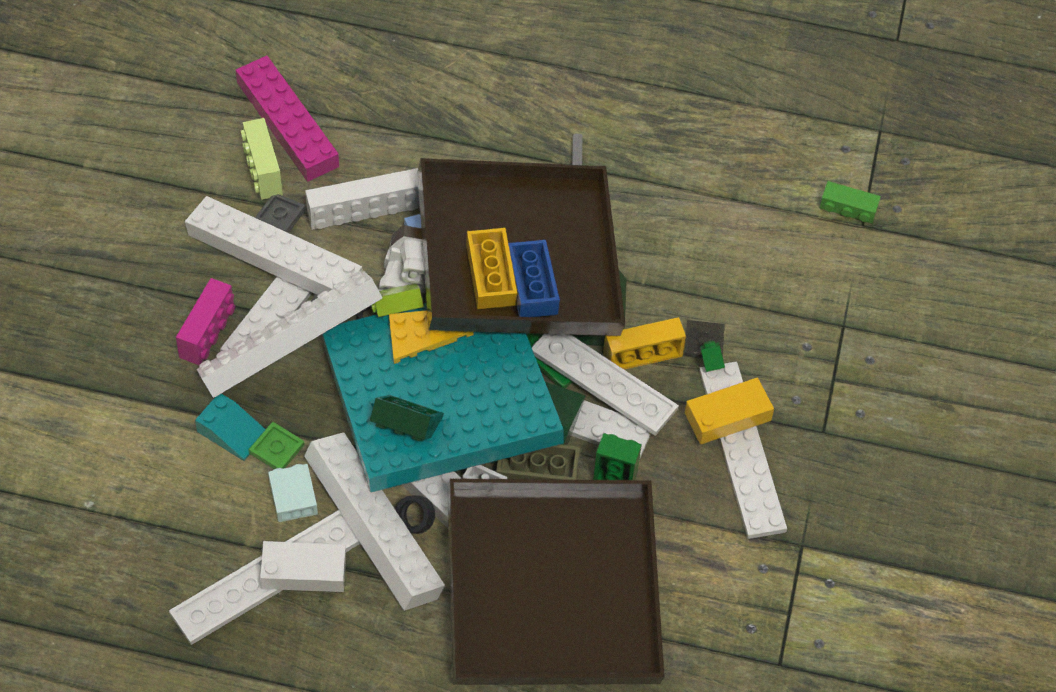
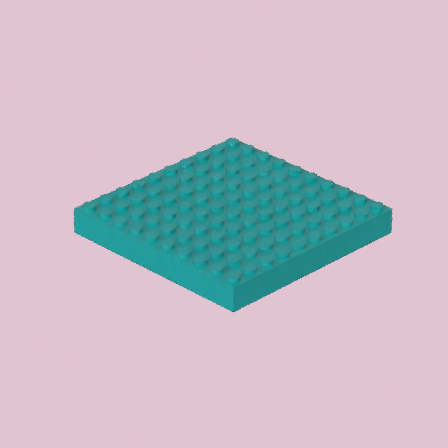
[321,303,564,492]

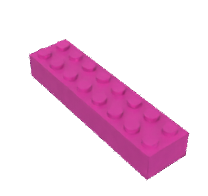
[236,56,339,182]

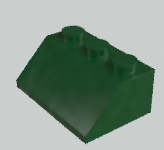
[370,395,444,441]

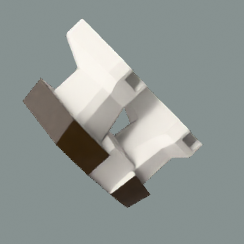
[378,225,427,303]

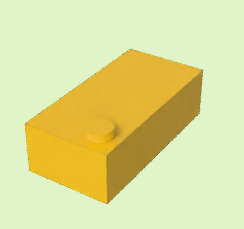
[466,228,517,309]
[603,317,686,370]
[685,377,774,445]

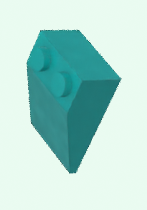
[195,393,266,461]

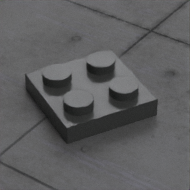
[255,194,306,233]

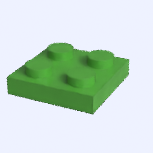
[249,422,305,469]

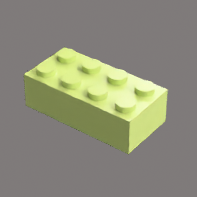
[240,118,283,200]

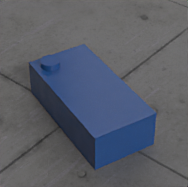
[508,240,560,317]

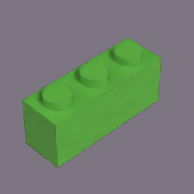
[820,181,881,224]

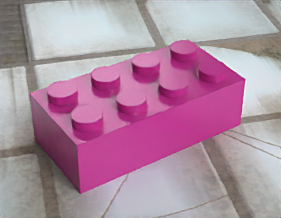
[176,278,235,365]

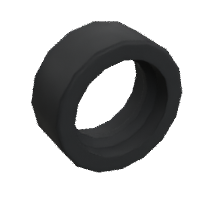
[396,495,435,534]

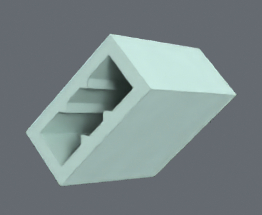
[268,464,318,522]

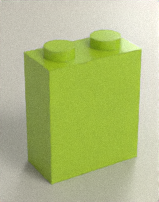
[371,283,424,317]

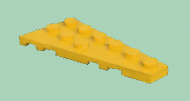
[389,310,474,364]

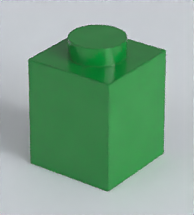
[700,341,725,372]

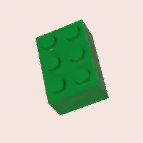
[593,433,642,480]

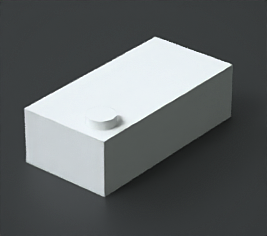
[260,541,346,592]

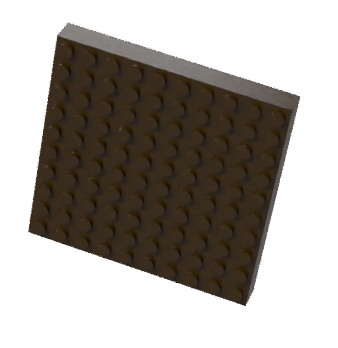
[417,158,625,336]
[447,479,665,685]

